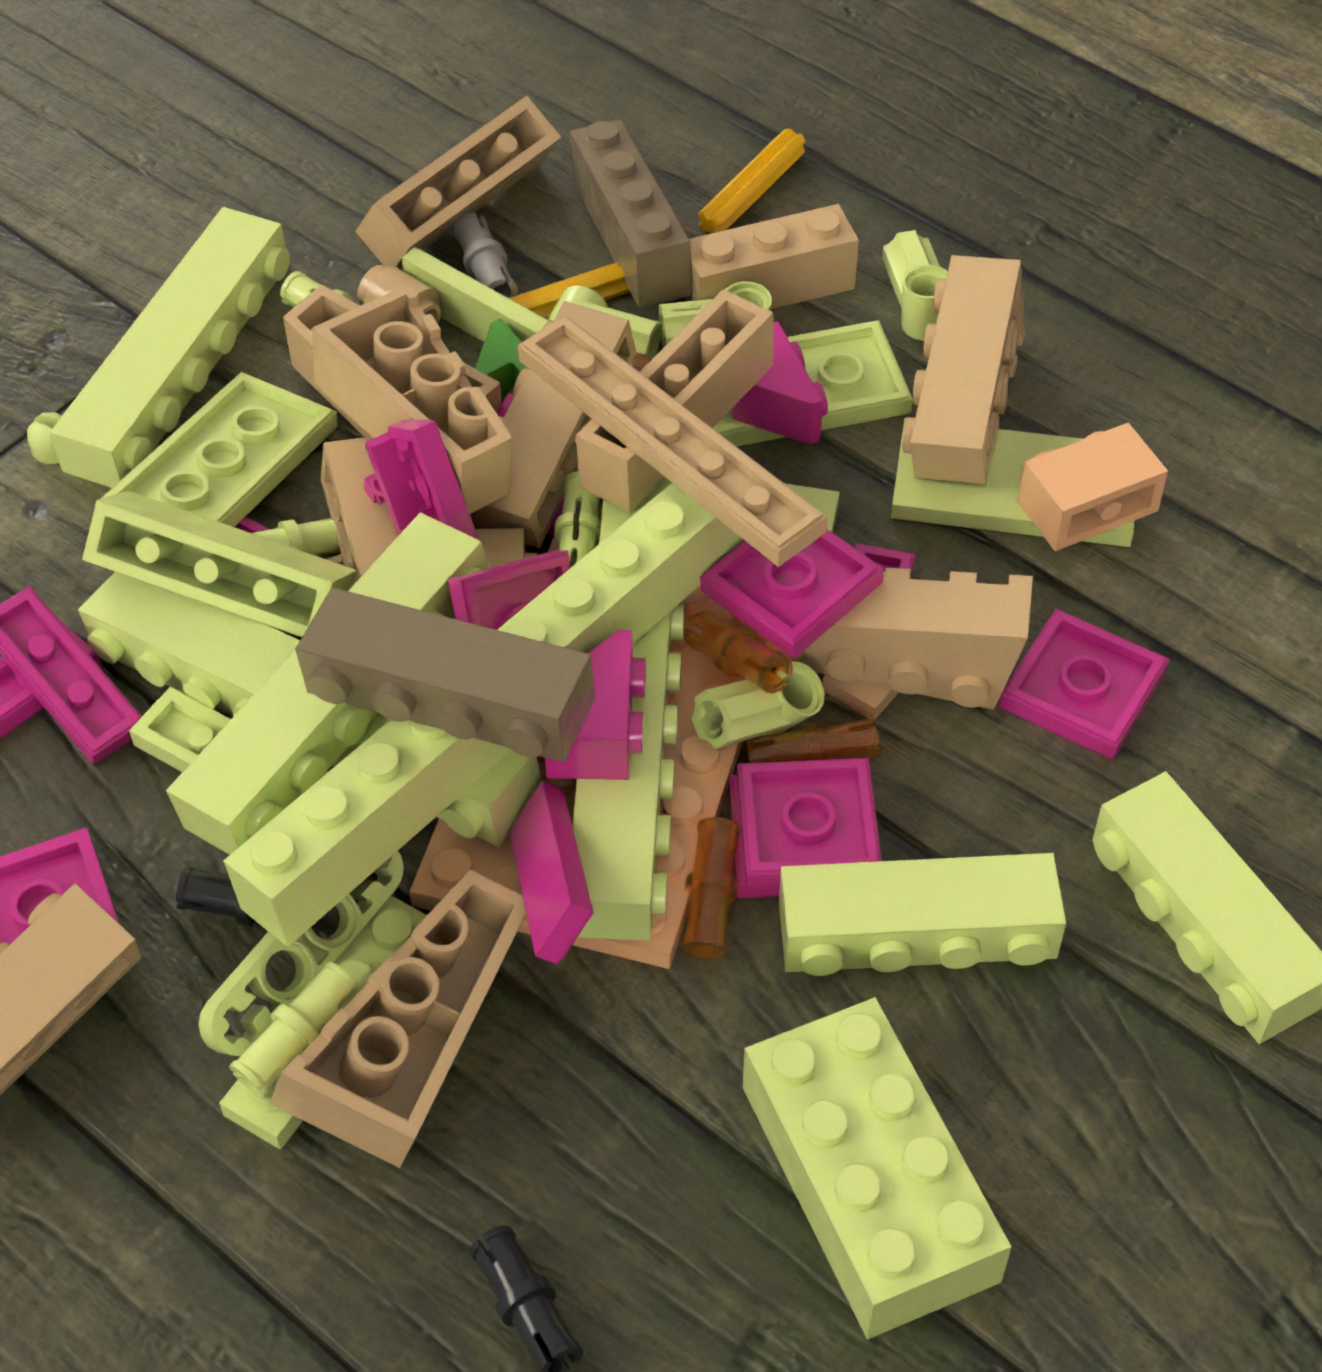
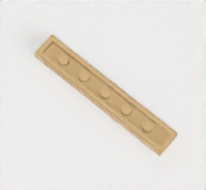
[518,315,827,567]

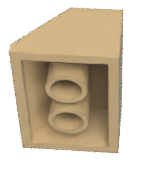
[685,204,859,309]

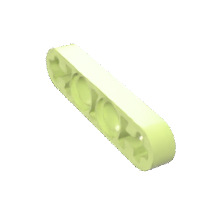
[199,851,404,1056]

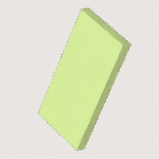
[713,320,913,447]
[102,372,338,527]
[891,418,1134,547]

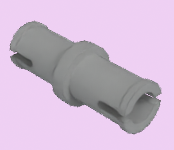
[453,213,518,298]

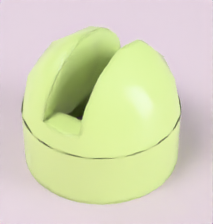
[27,412,62,464]

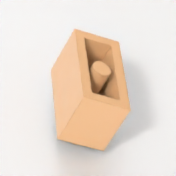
[1018,422,1168,551]

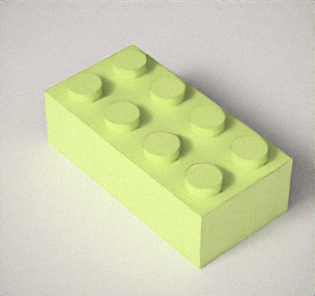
[743,997,1012,1340]

